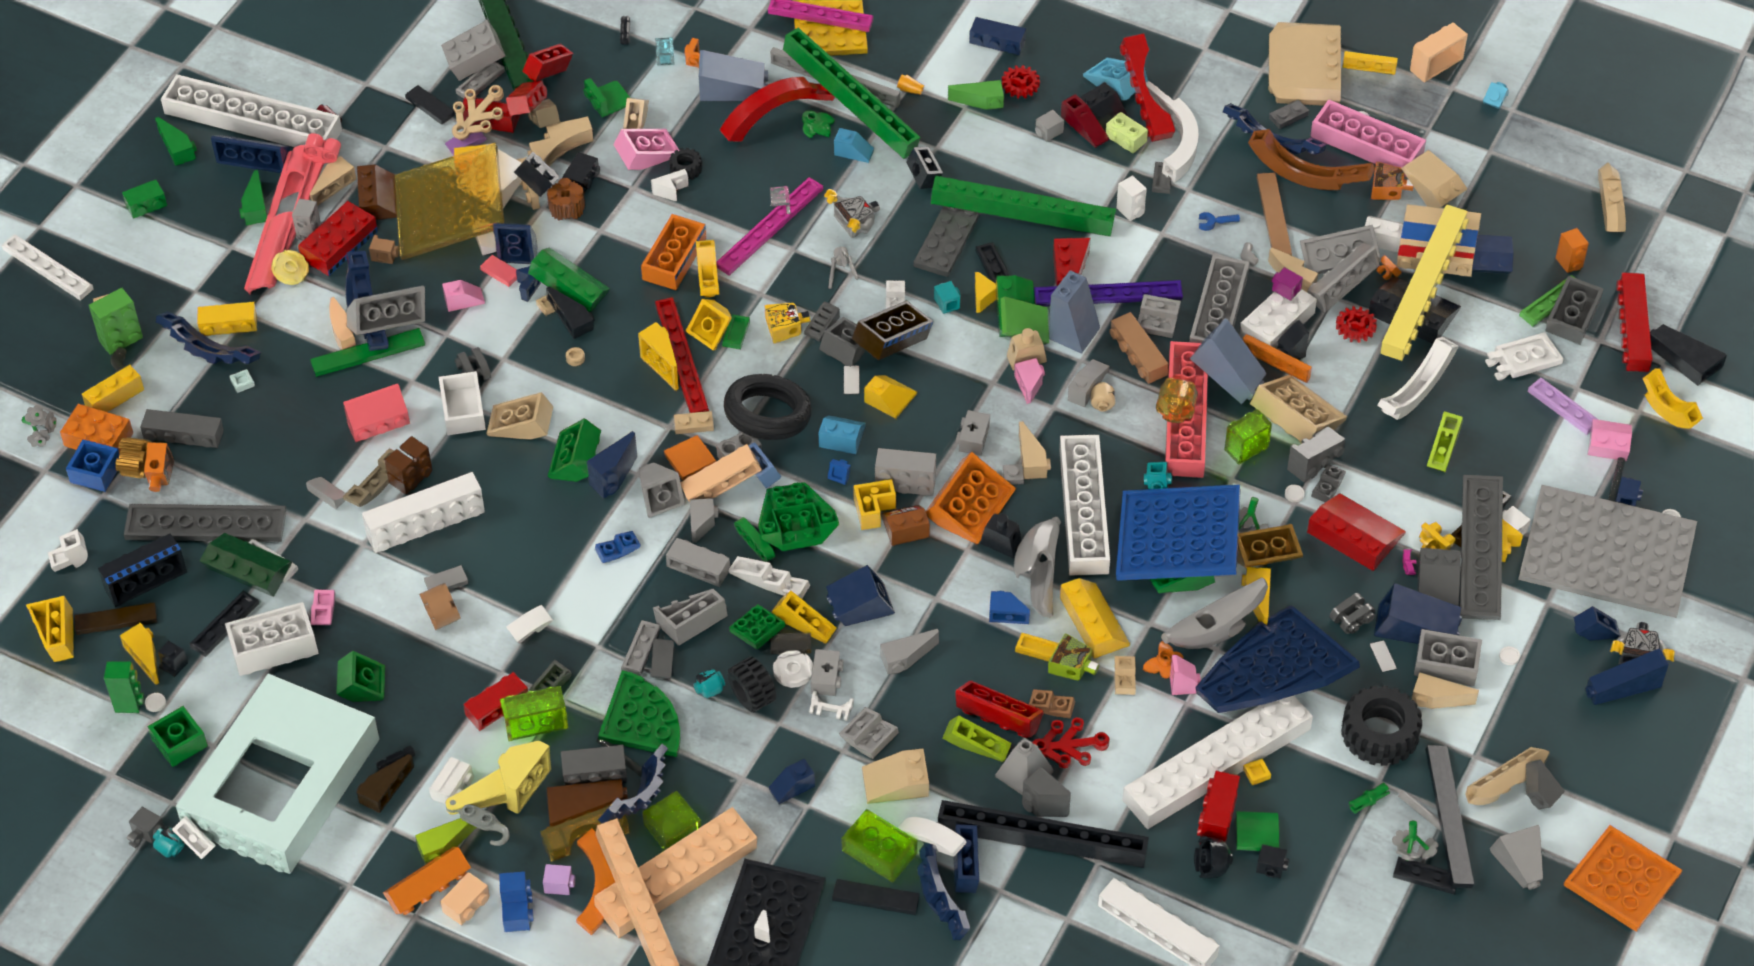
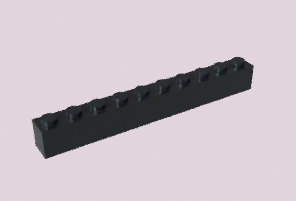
[937,800,1149,868]

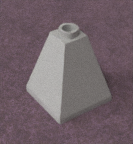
[639,463,685,518]
[995,738,1053,795]
[1490,825,1543,890]

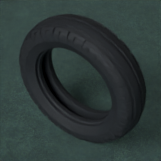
[724,374,812,440]

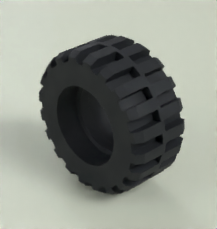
[1341,685,1423,766]

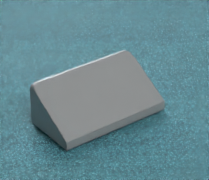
[306,477,346,509]

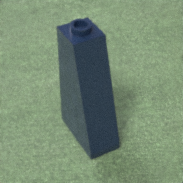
[1585,648,1669,705]

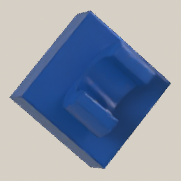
[827,459,851,485]

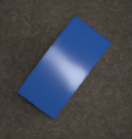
[595,531,641,563]

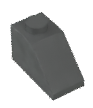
[1526,759,1565,810]

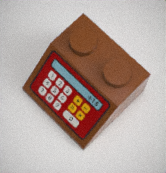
[881,505,930,546]

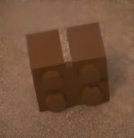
[385,436,433,495]

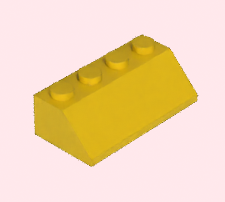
[1060,578,1130,659]

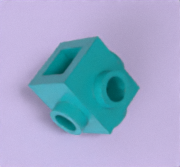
[1144,462,1172,489]

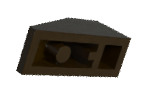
[357,754,414,813]

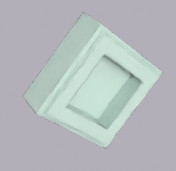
[229,369,255,393]

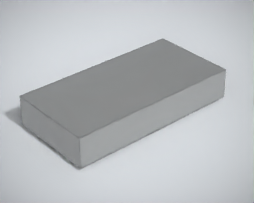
[424,565,468,590]

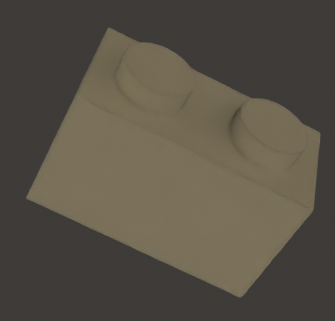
[528,99,560,128]

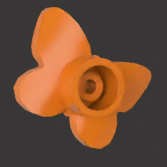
[1143,641,1183,679]

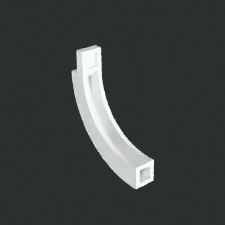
[1377,337,1459,420]

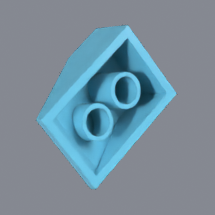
[1083,58,1148,100]

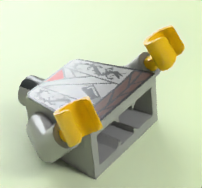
[824,189,880,238]
[1610,622,1675,664]

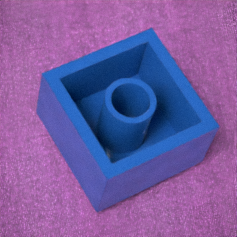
[66,439,120,492]

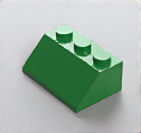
[996,275,1035,337]
[547,418,601,482]

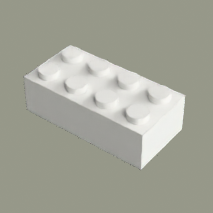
[1239,289,1317,349]

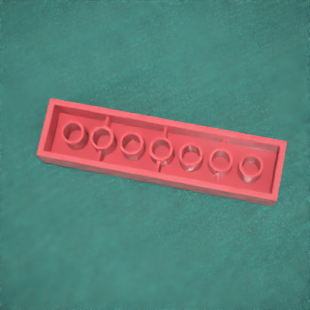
[1165,341,1208,478]

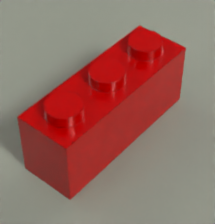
[522,44,573,81]
[506,80,547,115]
[463,672,529,731]

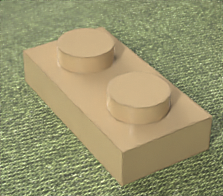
[674,411,714,434]

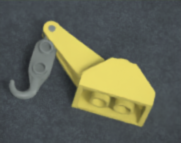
[445,741,551,846]

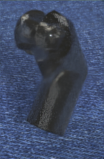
[110,347,126,372]

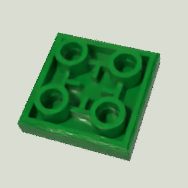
[729,604,786,649]

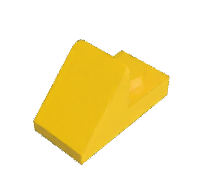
[1502,519,1523,562]

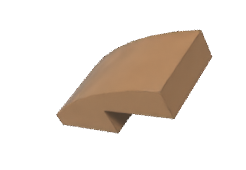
[1029,689,1075,718]

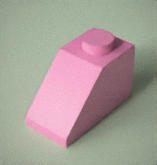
[442,280,485,312]
[1014,358,1045,404]
[1170,655,1201,695]

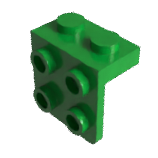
[583,78,630,117]

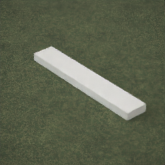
[2,235,94,301]

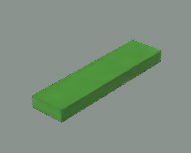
[1519,275,1575,327]

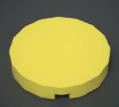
[271,250,309,285]

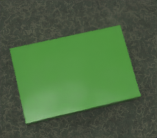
[1001,297,1049,345]

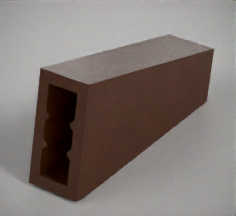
[547,779,628,834]

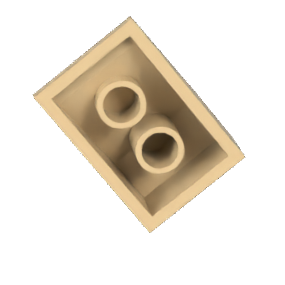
[1401,150,1467,208]
[487,392,553,440]
[862,749,929,804]

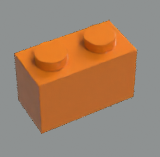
[1556,228,1589,273]

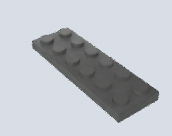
[914,206,981,277]

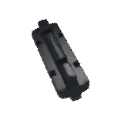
[620,16,630,45]
[376,745,415,770]

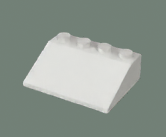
[225,602,319,676]

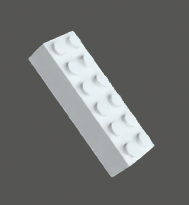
[362,472,485,553]

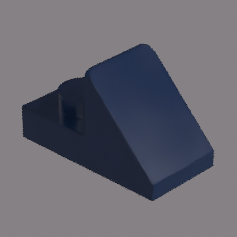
[516,266,541,302]

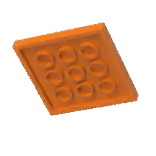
[1564,825,1682,932]

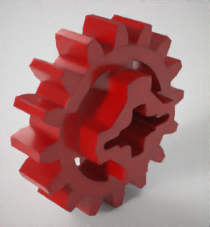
[1001,65,1040,99]
[1336,306,1377,343]

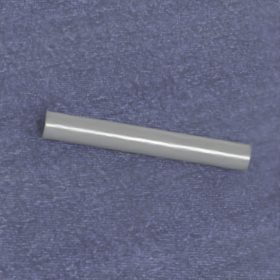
[1398,790,1441,831]

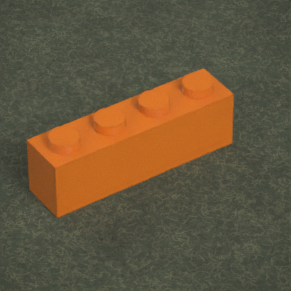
[383,846,471,915]

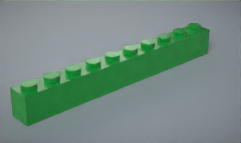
[782,27,920,159]
[931,176,1116,237]

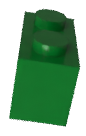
[122,180,167,219]

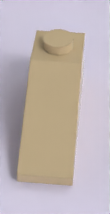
[310,156,356,206]
[1019,421,1051,479]
[1412,673,1479,709]

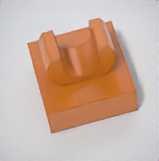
[1376,255,1402,280]

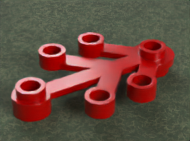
[1032,717,1110,769]

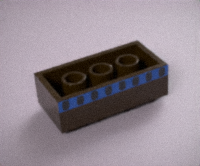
[852,300,933,360]

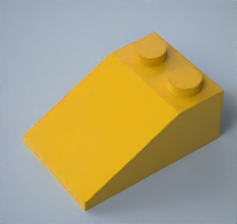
[638,322,679,391]

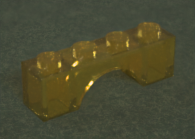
[540,804,629,862]

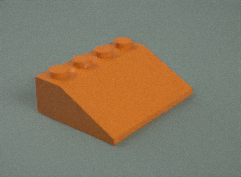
[925,452,1016,544]

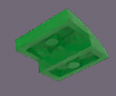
[1236,811,1279,851]

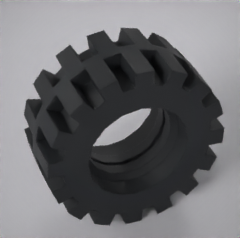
[669,148,702,180]

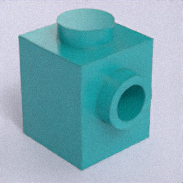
[934,281,961,314]

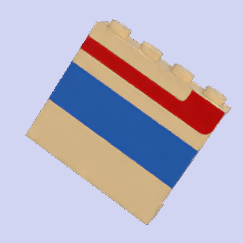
[1397,204,1481,276]

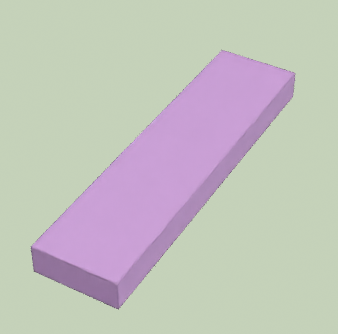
[1528,378,1599,435]

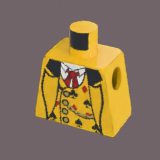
[764,303,810,344]

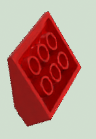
[1307,493,1406,571]

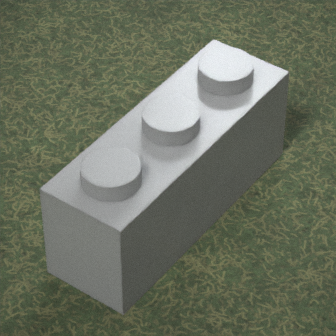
[666,538,730,587]

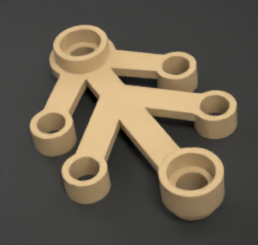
[452,85,504,140]

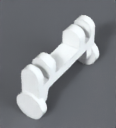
[809,691,854,721]

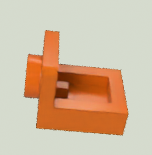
[684,38,700,68]

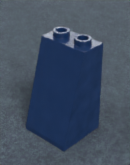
[1374,583,1462,644]

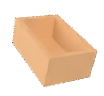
[1410,23,1468,83]

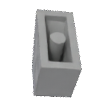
[690,498,718,543]

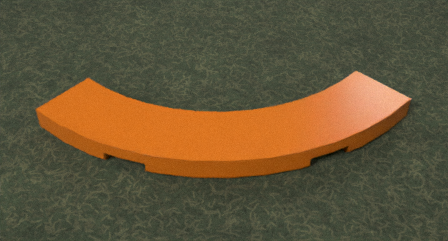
[576,828,615,935]

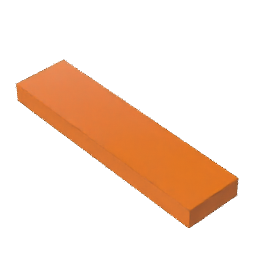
[1243,334,1312,383]

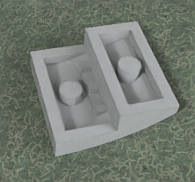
[1138,294,1181,338]
[839,707,899,759]

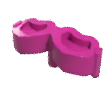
[1402,549,1416,575]

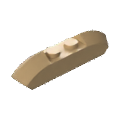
[1598,162,1626,232]
[1465,747,1550,805]

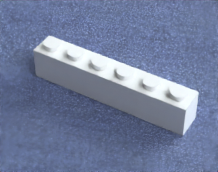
[1098,878,1220,966]

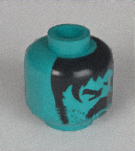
[693,669,725,698]
[152,826,185,858]

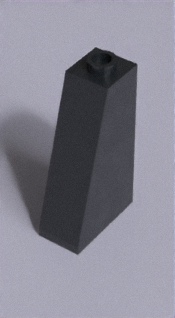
[1650,324,1727,386]

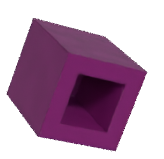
[1272,267,1303,301]

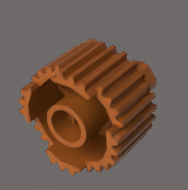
[547,178,585,221]

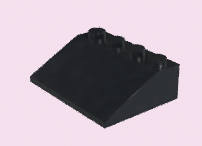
[1369,276,1461,344]

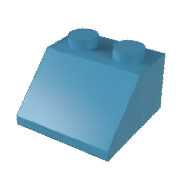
[818,416,866,454]

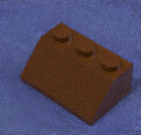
[357,164,398,220]

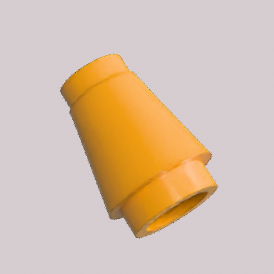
[897,74,924,95]

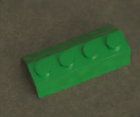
[528,247,610,312]

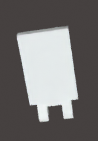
[1485,332,1564,380]

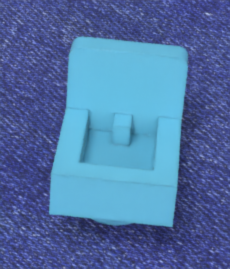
[1483,82,1509,109]

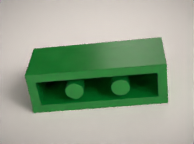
[104,662,144,713]

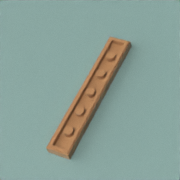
[1257,173,1292,256]

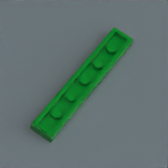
[310,328,425,377]

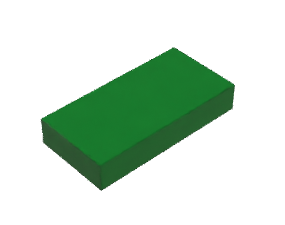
[722,314,750,350]

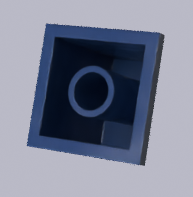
[826,565,895,626]

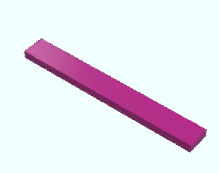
[716,177,823,276]

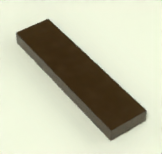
[74,602,157,635]

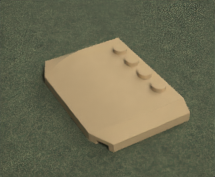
[1268,22,1341,106]

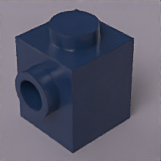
[1615,477,1643,506]

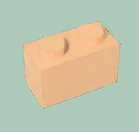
[440,872,490,926]

